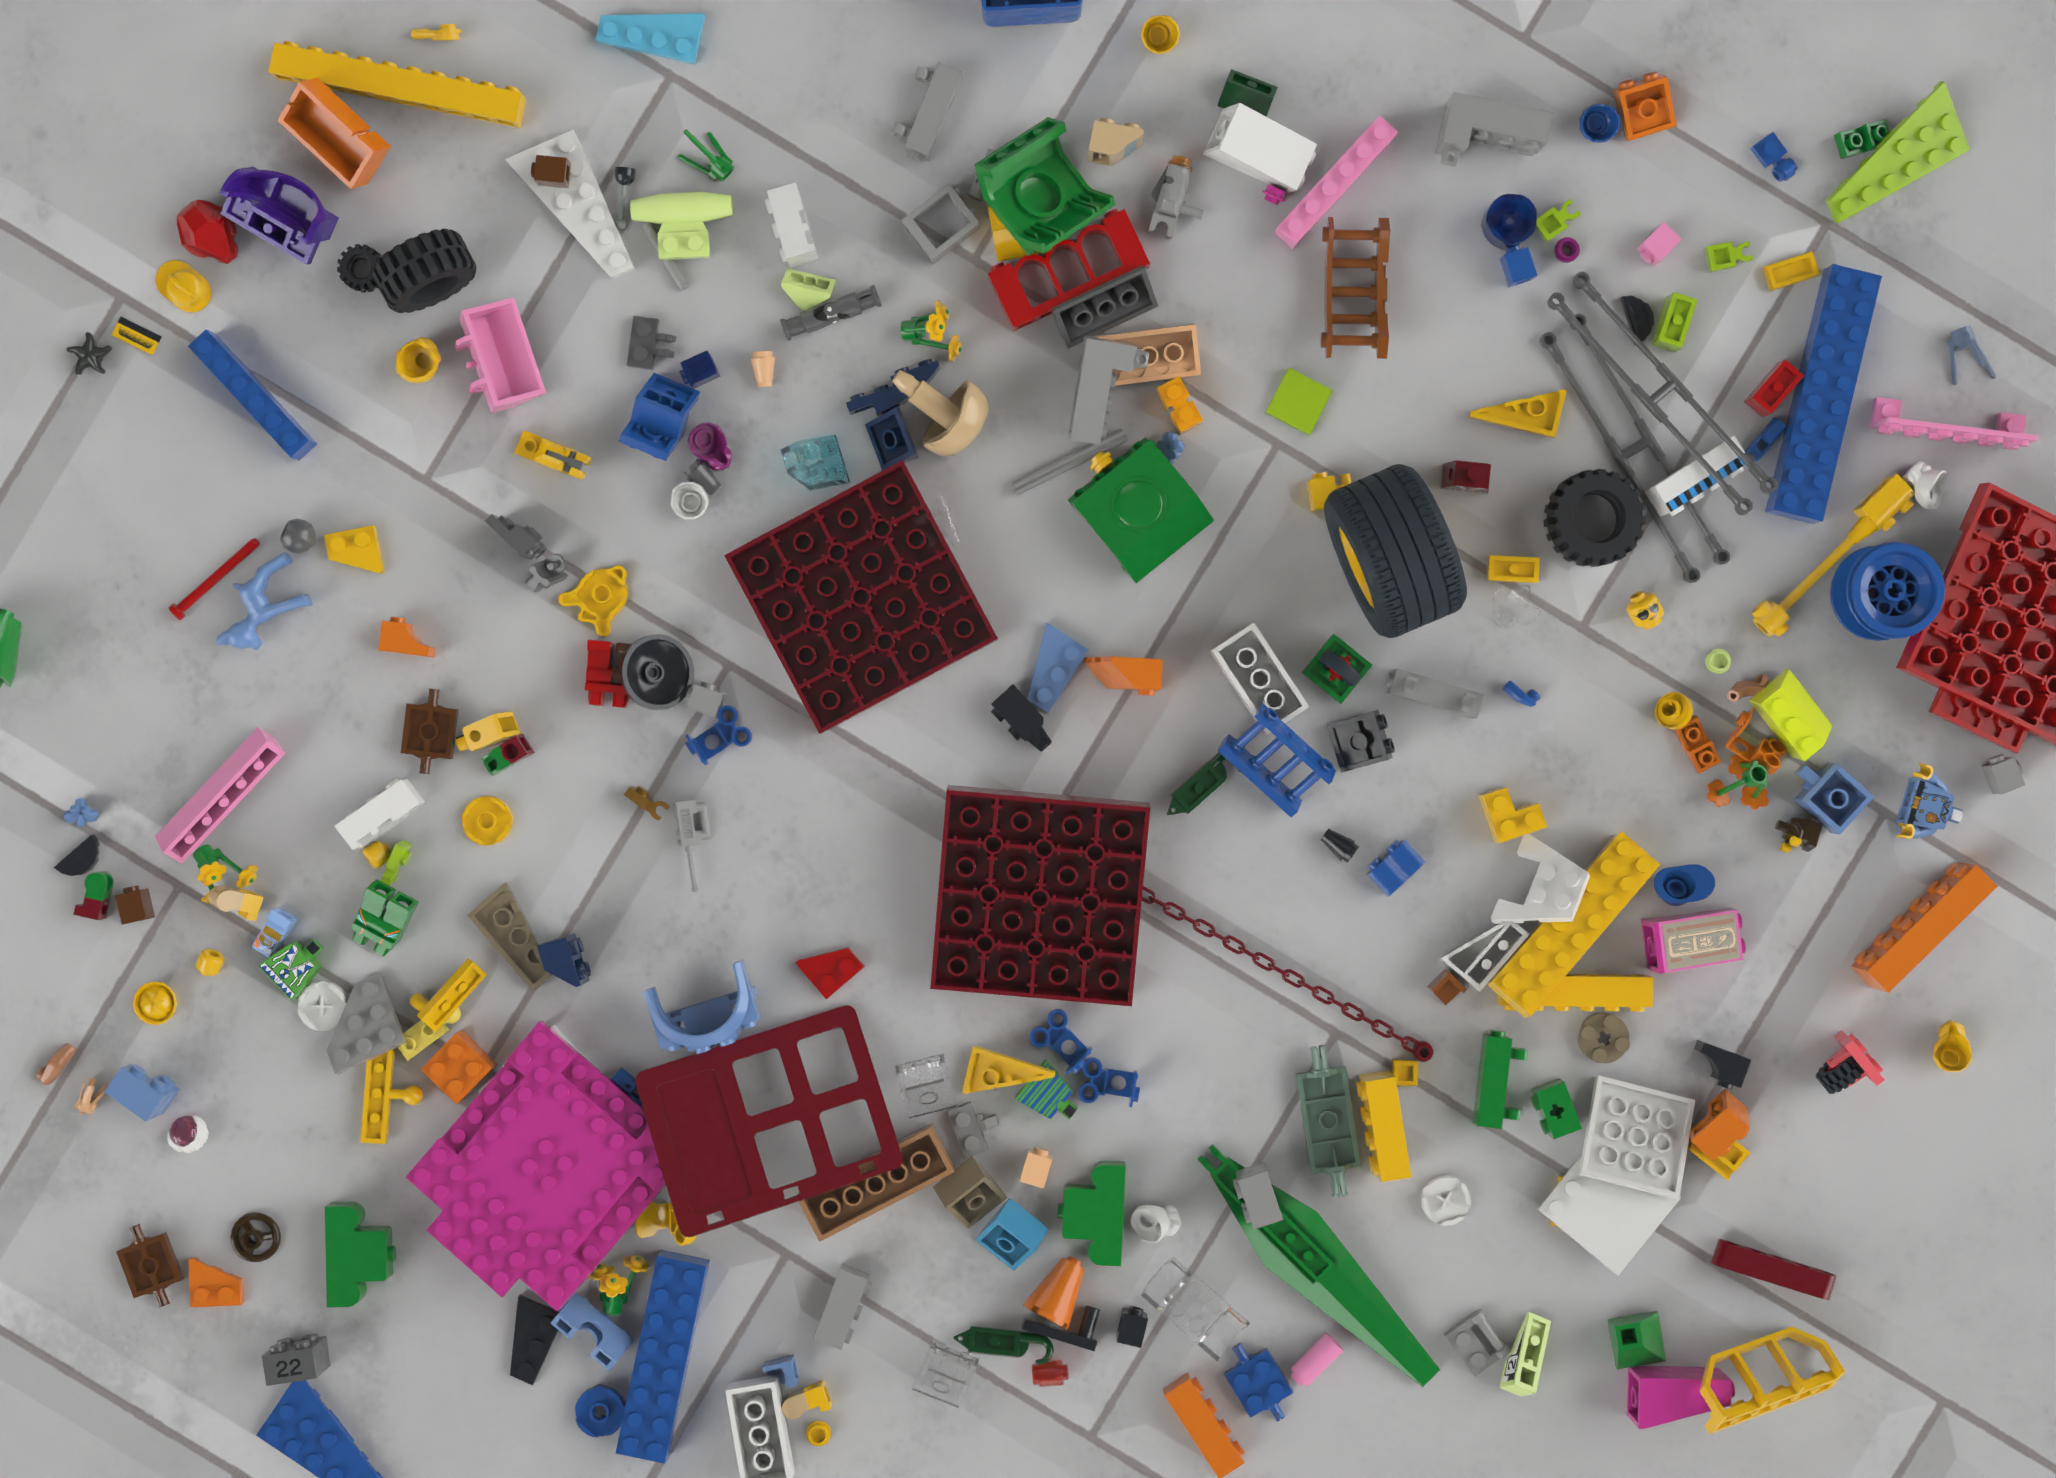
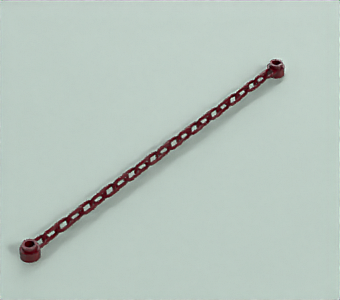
[1142,886,1433,1062]

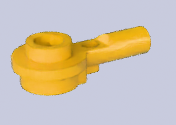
[411,24,461,41]

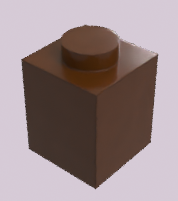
[531,155,571,188]
[115,885,155,925]

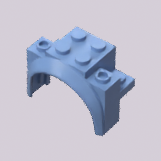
[643,959,761,1054]

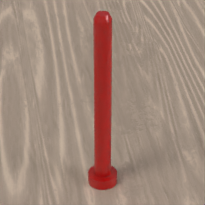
[168,538,260,621]

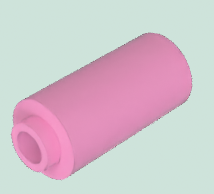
[1291,1333,1344,1386]

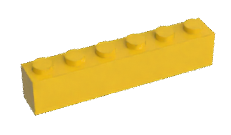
[1497,974,1653,1012]

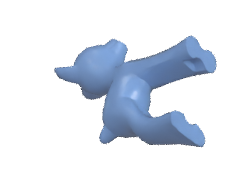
[216,552,313,650]

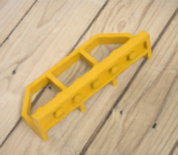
[1700,1327,1846,1434]

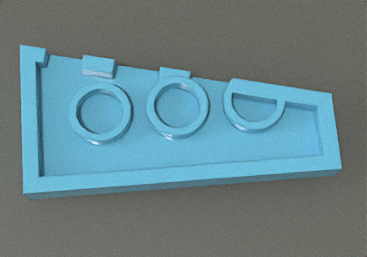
[595,13,706,65]

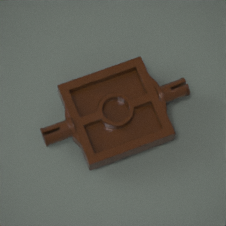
[401,688,459,774]
[116,1224,184,1308]

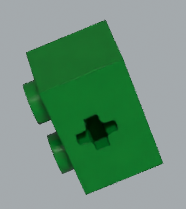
[1530,1078,1582,1139]

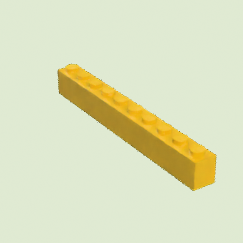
[268,41,526,128]

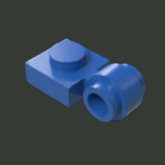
[1750,132,1798,182]

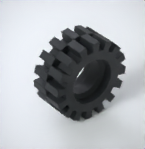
[337,244,383,293]

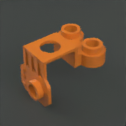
[1725,708,1786,775]

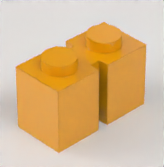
[1156,376,1203,436]

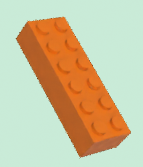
[1851,862,1998,993]

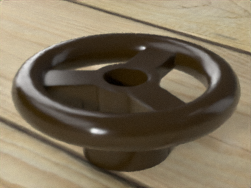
[230,1212,281,1262]

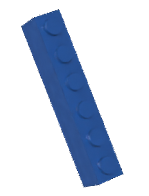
[188,329,317,461]

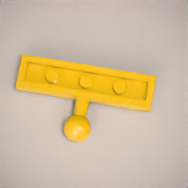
[360,1048,423,1144]

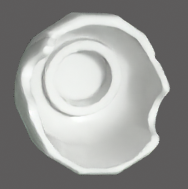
[670,482,709,520]

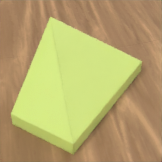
[781,268,836,311]

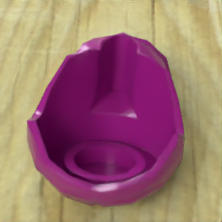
[687,422,732,471]

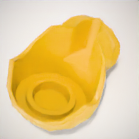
[1933,1020,1972,1072]

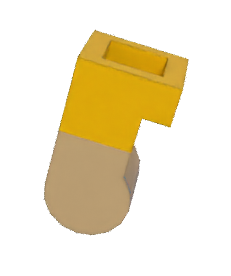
[208,885,263,921]
[782,1380,832,1420]

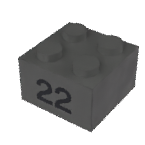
[262,1334,331,1386]

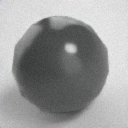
[280,518,316,554]

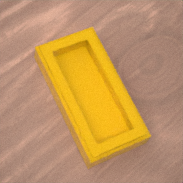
[1762,251,1820,291]

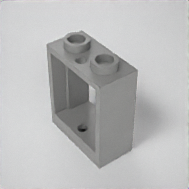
[901,184,981,264]

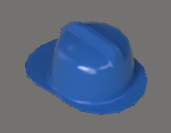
[1654,864,1715,906]

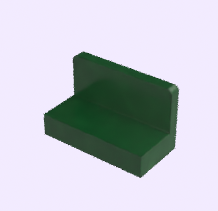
[1217,69,1278,116]

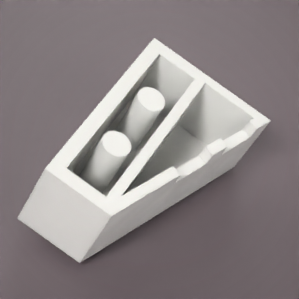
[765,182,819,268]
[334,778,425,850]
[1440,921,1530,992]

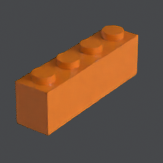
[1163,1373,1245,1478]

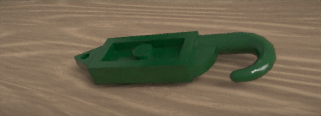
[1167,753,1240,815]
[953,1326,1054,1365]

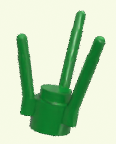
[678,129,734,182]

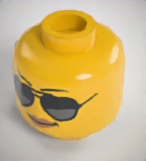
[1626,591,1664,630]

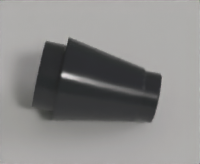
[1320,829,1359,863]

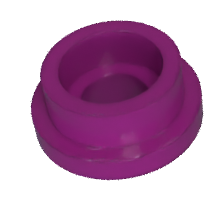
[1554,237,1580,263]

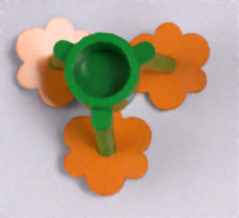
[1707,751,1769,810]

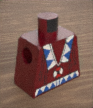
[1440,460,1491,494]

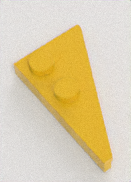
[1468,389,1567,438]
[962,1046,1056,1094]

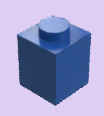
[1500,245,1538,288]

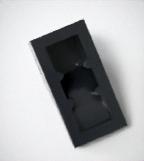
[1694,1040,1751,1090]

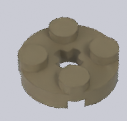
[1577,1012,1630,1063]

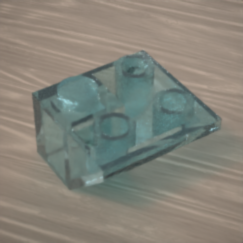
[780,435,850,491]

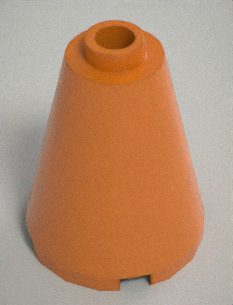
[1023,1255,1084,1330]

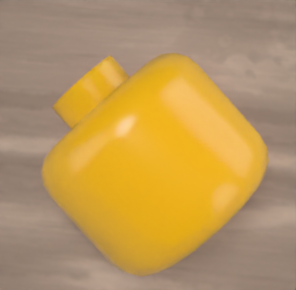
[362,841,391,869]
[196,949,225,976]

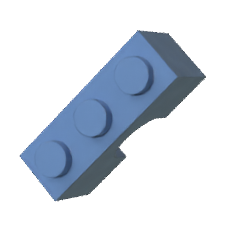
[550,1292,634,1371]

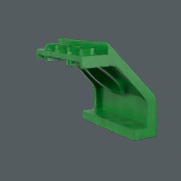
[974,117,1115,256]
[1068,437,1215,583]

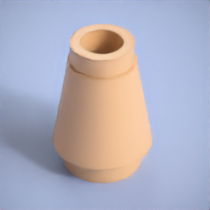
[750,351,775,387]

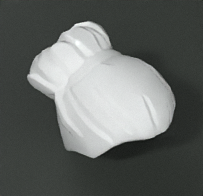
[1902,461,1947,510]
[1130,1204,1181,1243]

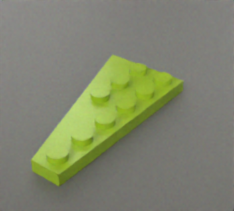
[1826,81,1970,223]

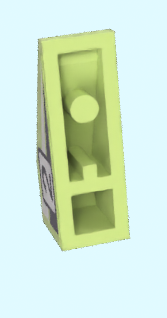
[1499,1312,1551,1397]

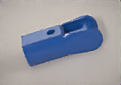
[1744,418,1787,462]
[611,1067,643,1107]

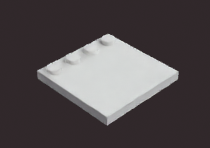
[1578,1075,1695,1199]
[1537,1154,1681,1276]

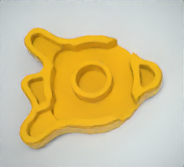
[558,565,628,637]

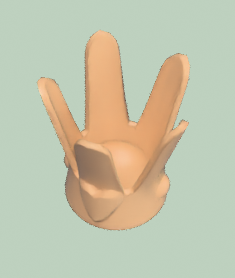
[74,1077,108,1116]

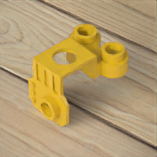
[635,1201,697,1246]

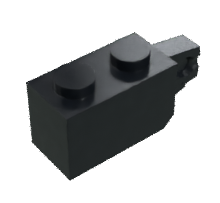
[991,684,1052,752]

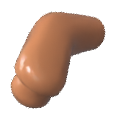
[1727,674,1770,702]
[37,1043,77,1085]

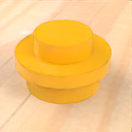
[1090,451,1114,474]
[806,1420,831,1446]

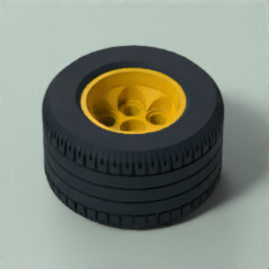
[1324,464,1467,638]

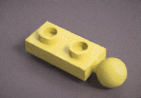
[398,1007,461,1061]

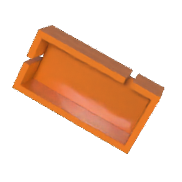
[277,77,391,189]

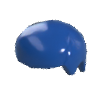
[1579,104,1620,143]

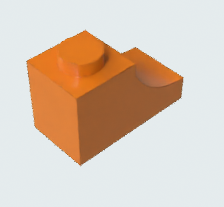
[378,617,435,658]

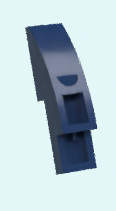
[846,359,940,416]

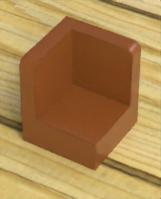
[1427,969,1467,1005]

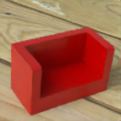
[1744,359,1804,417]

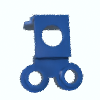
[685,706,752,765]
[1030,1009,1093,1075]
[1078,1057,1140,1107]

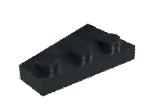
[510,1294,559,1386]

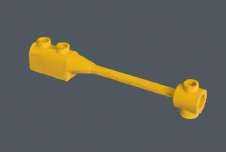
[1751,473,1915,637]

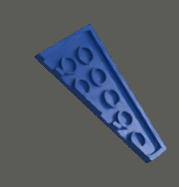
[256,1380,383,1478]

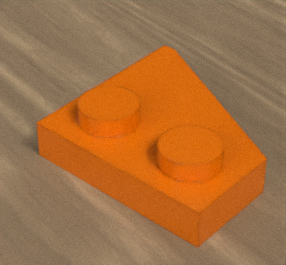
[188,1257,244,1307]

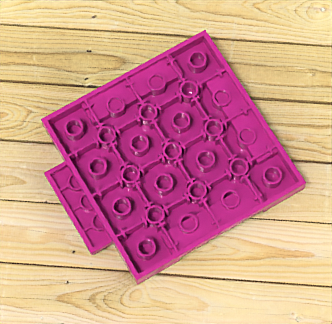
[405,1021,666,1311]

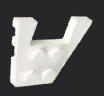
[1491,834,1590,924]

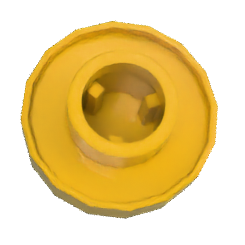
[1655,692,1693,730]

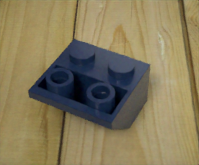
[537,933,591,987]

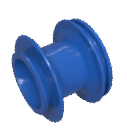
[1830,542,1945,641]

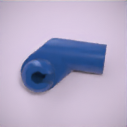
[1502,680,1540,707]

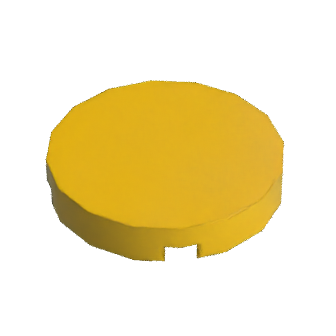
[462,796,513,845]

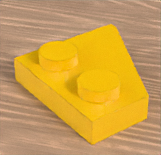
[324,525,385,574]

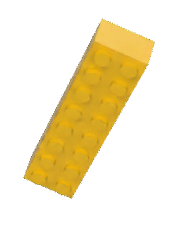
[1487,831,1661,1018]

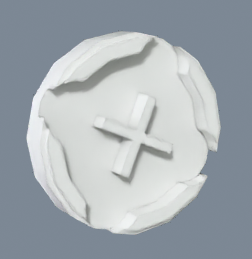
[298,981,348,1031]
[1420,1175,1471,1226]

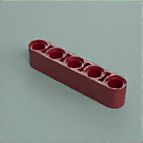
[1711,1239,1837,1300]

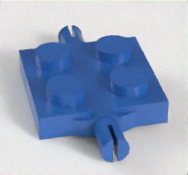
[1224,1343,1293,1422]

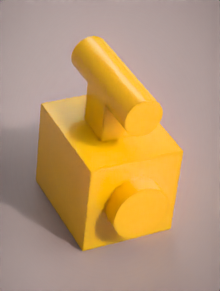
[1307,472,1352,511]

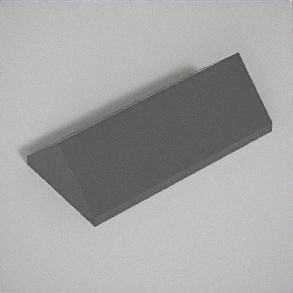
[1051,265,1158,349]

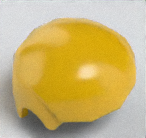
[1141,15,1180,54]

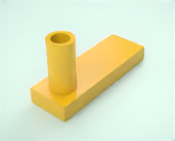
[410,958,487,1032]

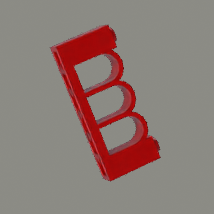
[988,209,1150,332]

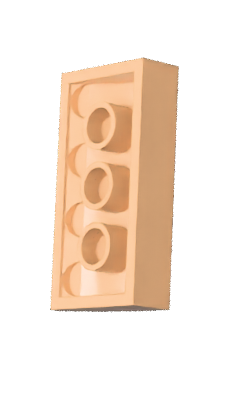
[1095,323,1201,386]

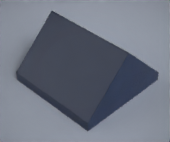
[865,407,919,471]

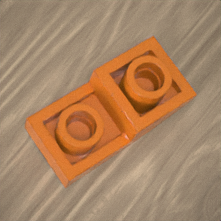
[1674,715,1721,774]

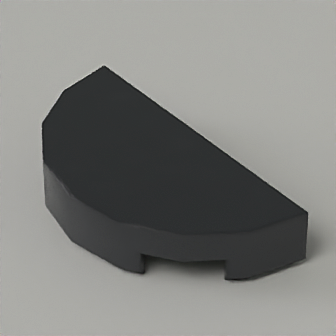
[1620,295,1654,346]
[54,834,100,876]

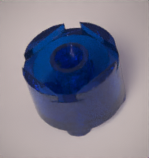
[1481,194,1537,250]

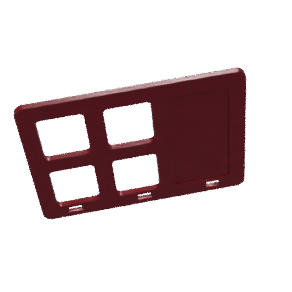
[635,1005,903,1238]

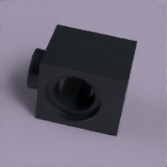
[1116,1306,1148,1348]

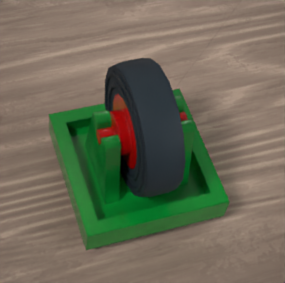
[1301,633,1373,704]

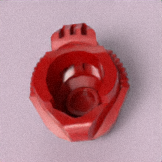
[177,200,239,264]

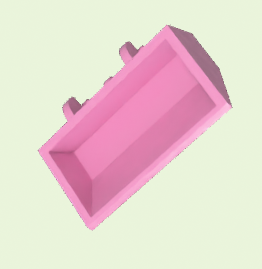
[454,298,546,413]

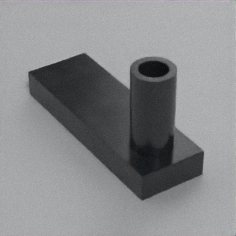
[1021,1305,1100,1352]

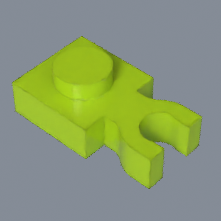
[1532,199,1581,243]
[1705,241,1753,273]
[380,840,412,886]

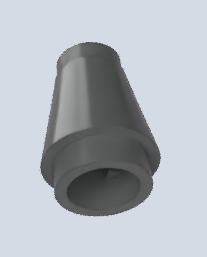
[684,458,721,495]

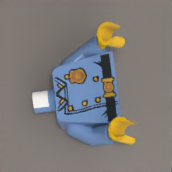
[1896,762,1963,839]

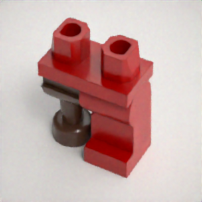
[584,640,632,708]

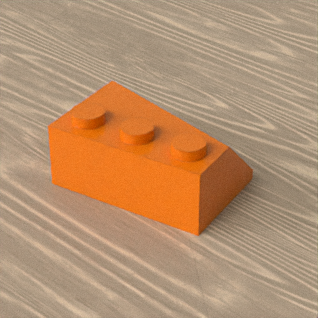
[1084,656,1163,696]

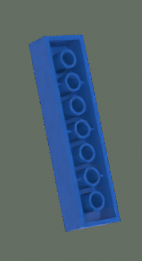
[616,1250,710,1464]

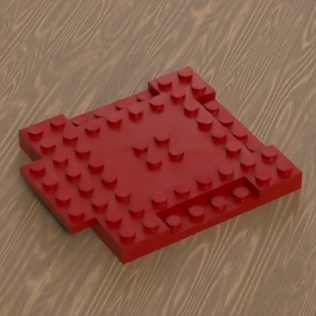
[1896,483,2056,753]

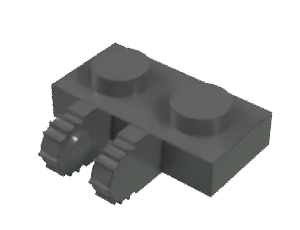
[627,316,676,370]

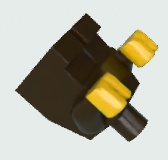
[1775,818,1823,853]

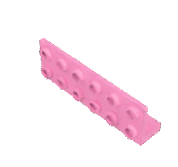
[1870,397,2038,450]

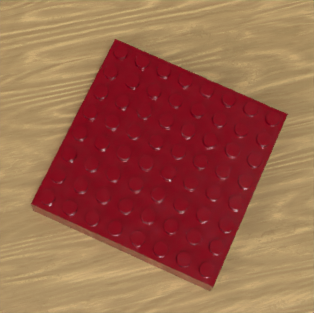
[724,460,998,734]
[930,785,1151,1007]

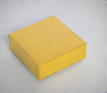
[1392,1059,1418,1086]

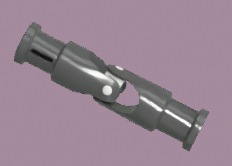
[780,285,882,341]

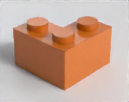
[1690,1088,1750,1161]

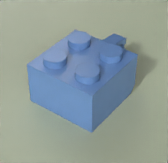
[1794,763,1874,834]

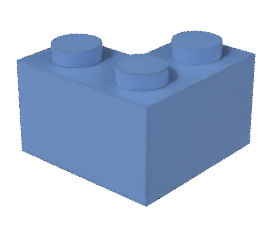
[104,1064,180,1122]

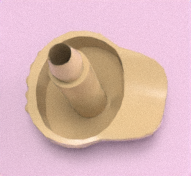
[892,370,989,456]

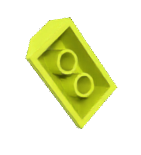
[1749,668,1833,761]

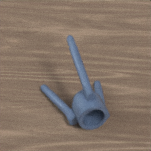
[1947,325,1996,385]

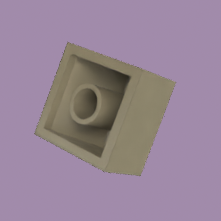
[933,1156,1007,1229]

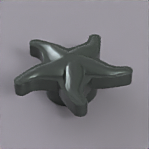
[67,332,112,375]

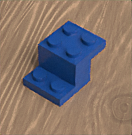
[619,373,700,461]

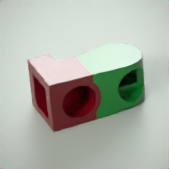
[481,734,535,776]
[73,871,114,920]

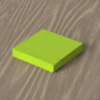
[1265,368,1333,436]

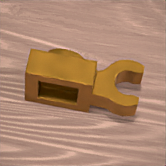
[624,785,670,820]

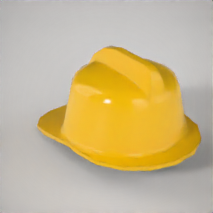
[155,260,211,313]

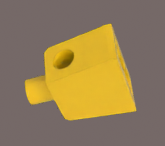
[455,711,521,751]

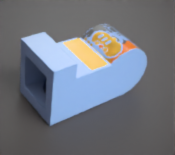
[252,907,298,958]

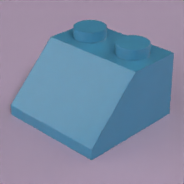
[975,1198,1049,1271]

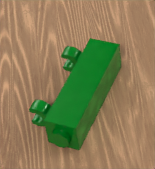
[1473,1030,1528,1129]

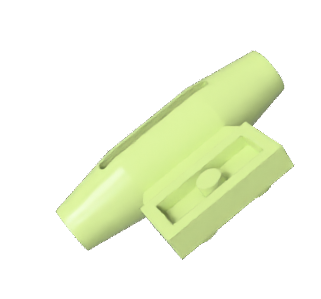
[630,191,733,260]

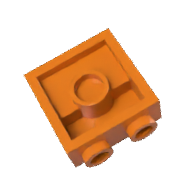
[1613,72,1677,141]

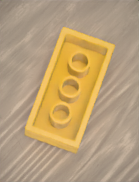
[1356,1070,1412,1182]

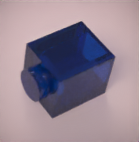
[679,350,721,389]

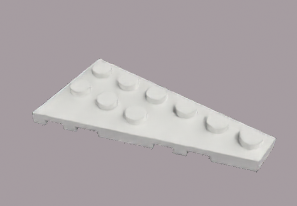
[505,129,635,279]

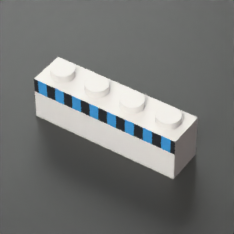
[1645,436,1748,516]

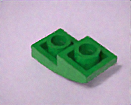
[1834,119,1890,159]

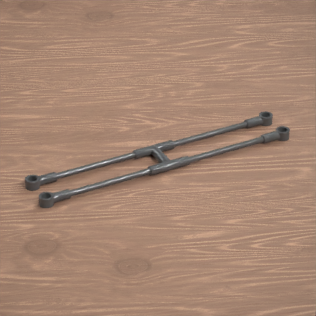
[1547,272,1778,516]
[1540,314,1730,583]

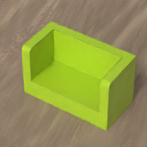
[1651,292,1698,352]

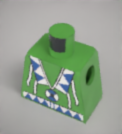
[259,938,324,1000]

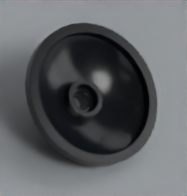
[621,634,694,710]

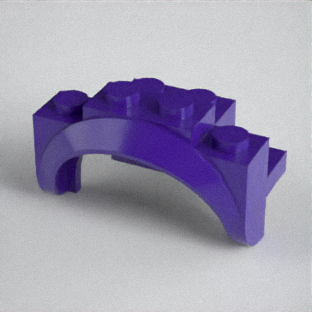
[219,167,339,265]

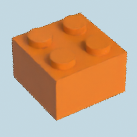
[420,1030,498,1104]

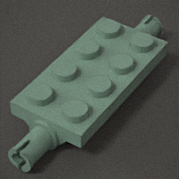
[1295,1045,1361,1197]

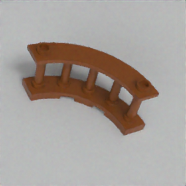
[1321,217,1391,359]

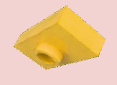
[1487,555,1540,583]

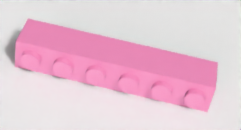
[1275,116,1398,250]
[155,727,285,863]

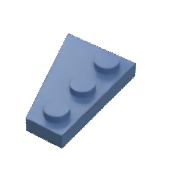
[1027,623,1089,713]

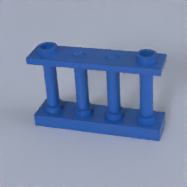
[1218,703,1336,817]

